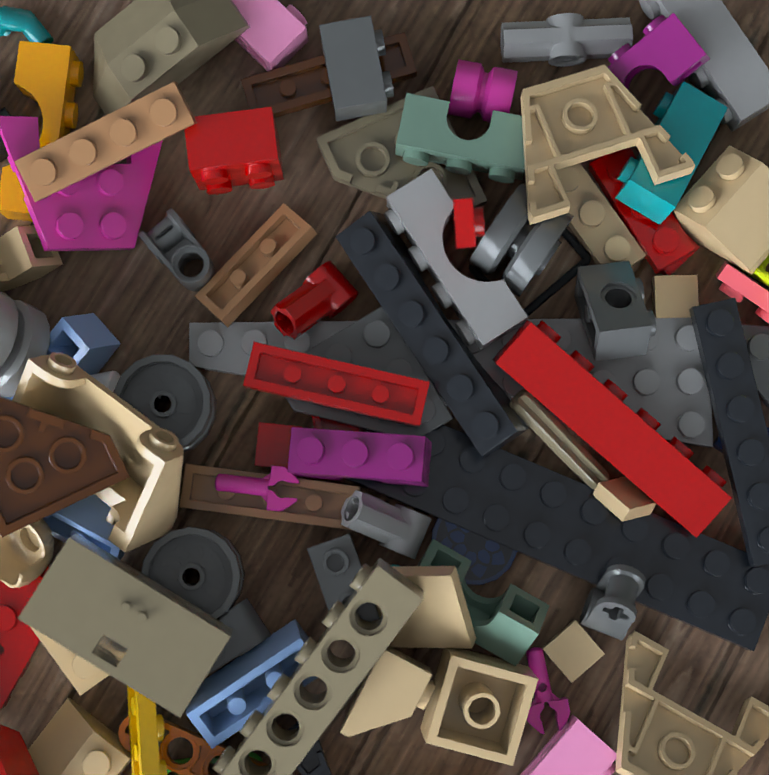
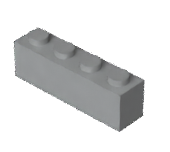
[639,0,769,132]

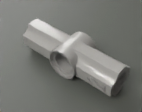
[500,13,633,67]

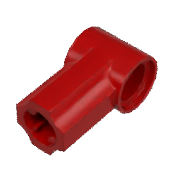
[270,260,359,340]

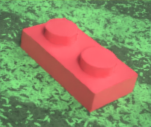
[716,261,769,323]

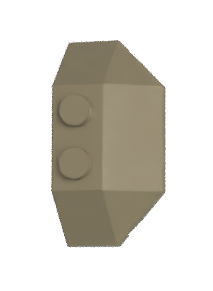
[93,0,250,115]

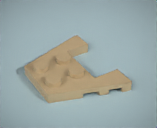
[521,64,695,225]
[615,630,769,775]

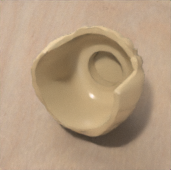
[0,519,54,588]

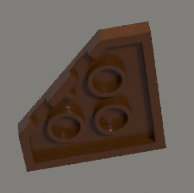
[0,396,130,537]

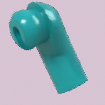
[0,6,54,44]

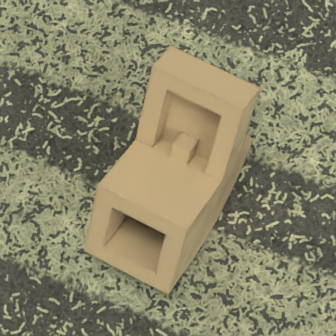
[0,225,63,292]

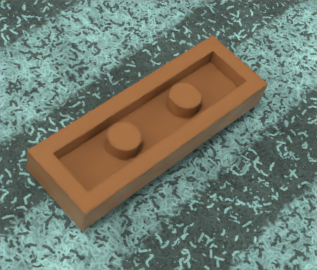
[194,203,317,328]

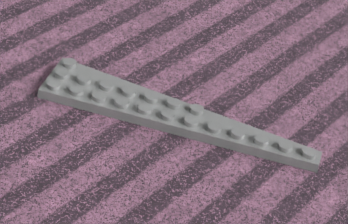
[189,318,713,448]

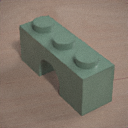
[395,93,525,183]
[417,539,550,666]

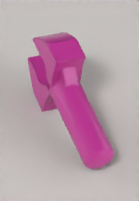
[215,466,300,512]
[526,647,570,734]

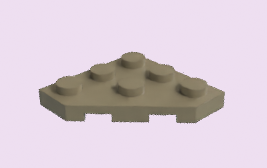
[316,86,487,221]

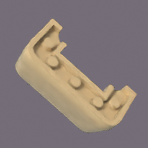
[12,352,184,553]

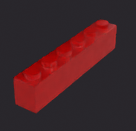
[492,320,732,538]

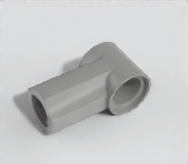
[340,490,431,559]

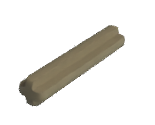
[509,389,610,490]

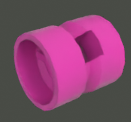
[448,59,518,123]

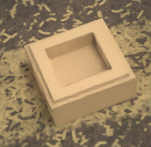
[652,275,699,318]
[593,476,656,521]
[542,619,605,683]

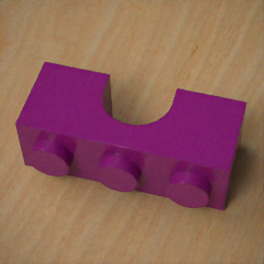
[607,13,710,90]
[287,427,432,487]

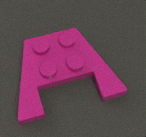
[0,116,163,251]

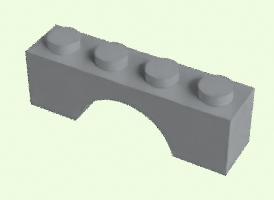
[384,169,528,351]

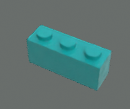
[615,81,728,225]

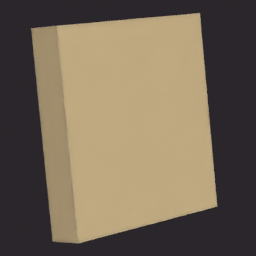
[371,566,476,648]

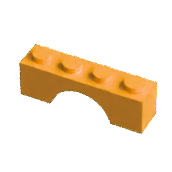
[0,41,84,222]

